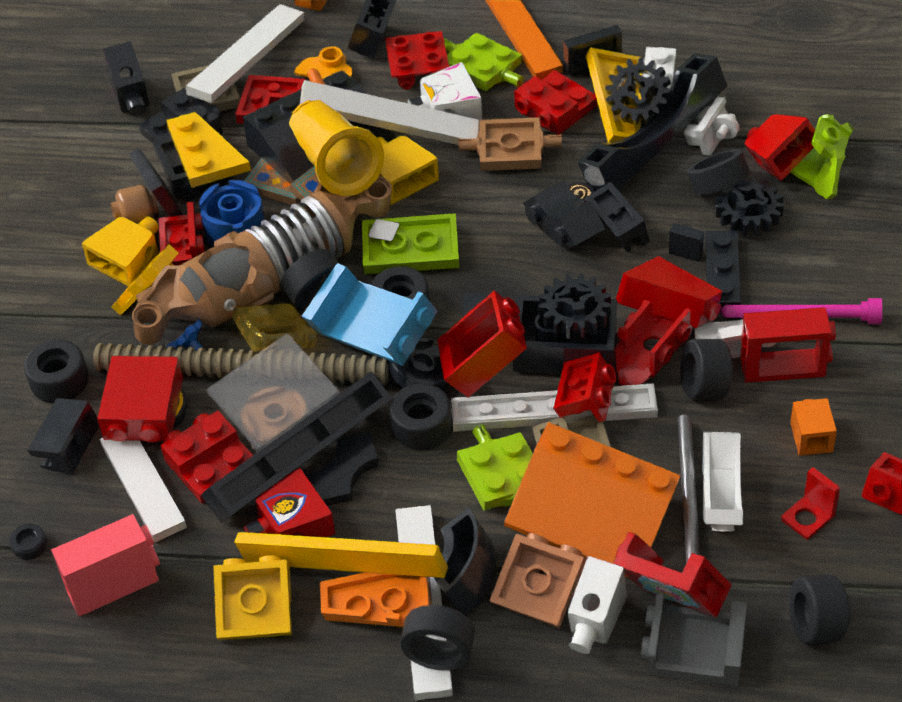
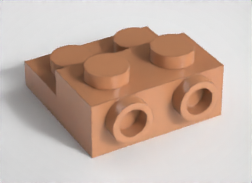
[489,533,586,629]

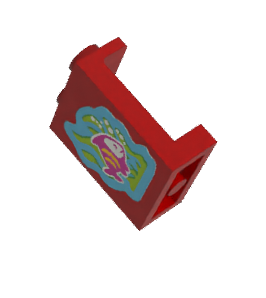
[613,532,732,618]

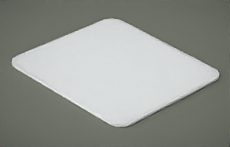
[369,219,399,241]

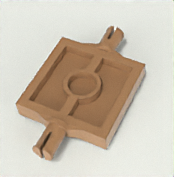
[458,118,562,171]

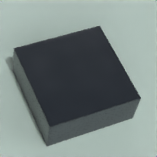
[669,223,704,262]

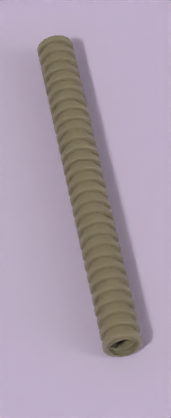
[93,343,391,386]

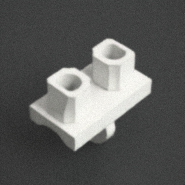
[684,97,739,155]

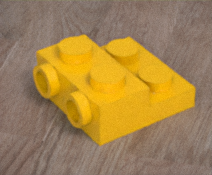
[214,555,292,641]

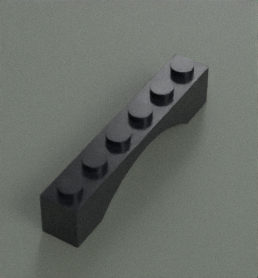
[577,53,727,192]

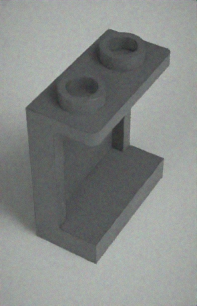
[641,593,747,687]

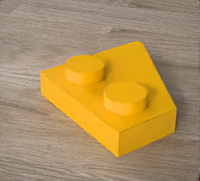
[111,244,179,316]

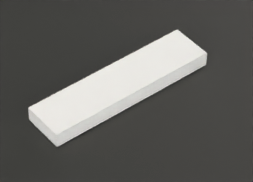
[100,438,187,542]

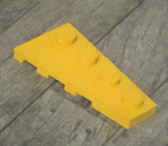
[586,48,642,143]

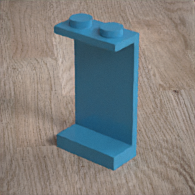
[302,263,438,366]

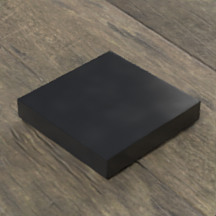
[129,148,184,217]

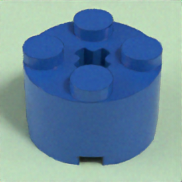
[199,180,267,246]

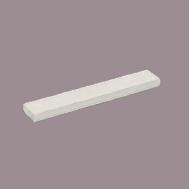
[186,4,304,103]
[300,80,479,145]
[451,384,658,432]
[395,505,453,700]

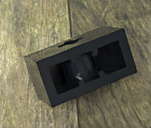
[347,0,397,59]

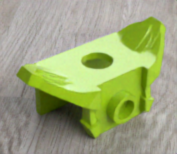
[790,114,855,199]

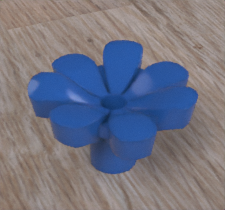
[166,319,203,351]

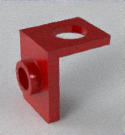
[781,467,840,540]

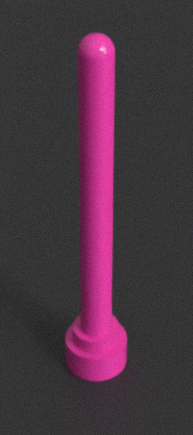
[721,298,882,324]

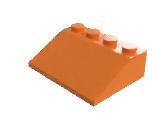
[503,422,681,577]

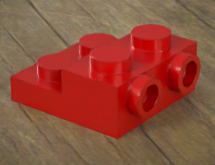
[514,70,598,135]
[161,410,253,504]

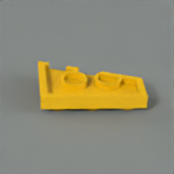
[166,112,251,188]

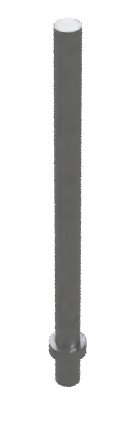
[677,415,700,563]

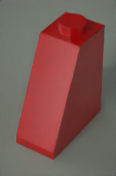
[616,256,723,328]

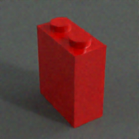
[97,356,183,442]

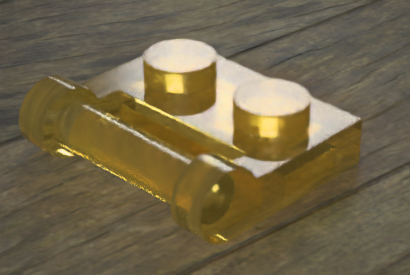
[232,303,317,352]

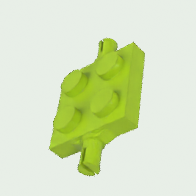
[444,33,524,91]
[457,425,533,511]

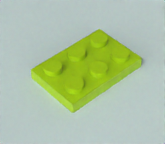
[362,213,459,275]

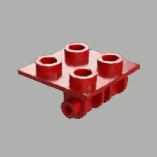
[385,31,449,90]

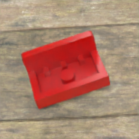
[159,202,205,266]

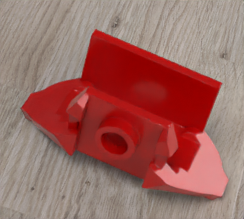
[615,299,692,386]

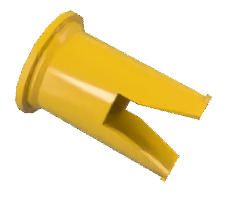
[289,100,384,196]

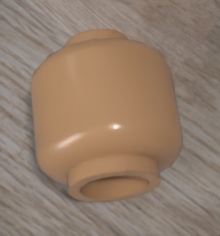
[110,185,158,224]

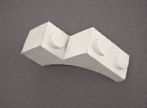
[702,432,743,531]

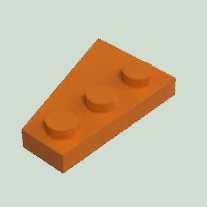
[320,572,432,627]

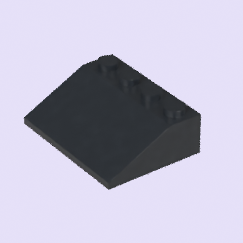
[243,70,396,184]

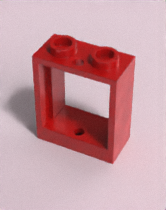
[437,290,527,397]
[740,307,836,383]

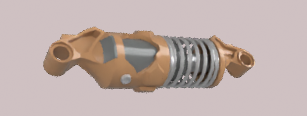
[132,177,391,345]

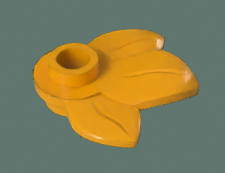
[294,47,352,81]

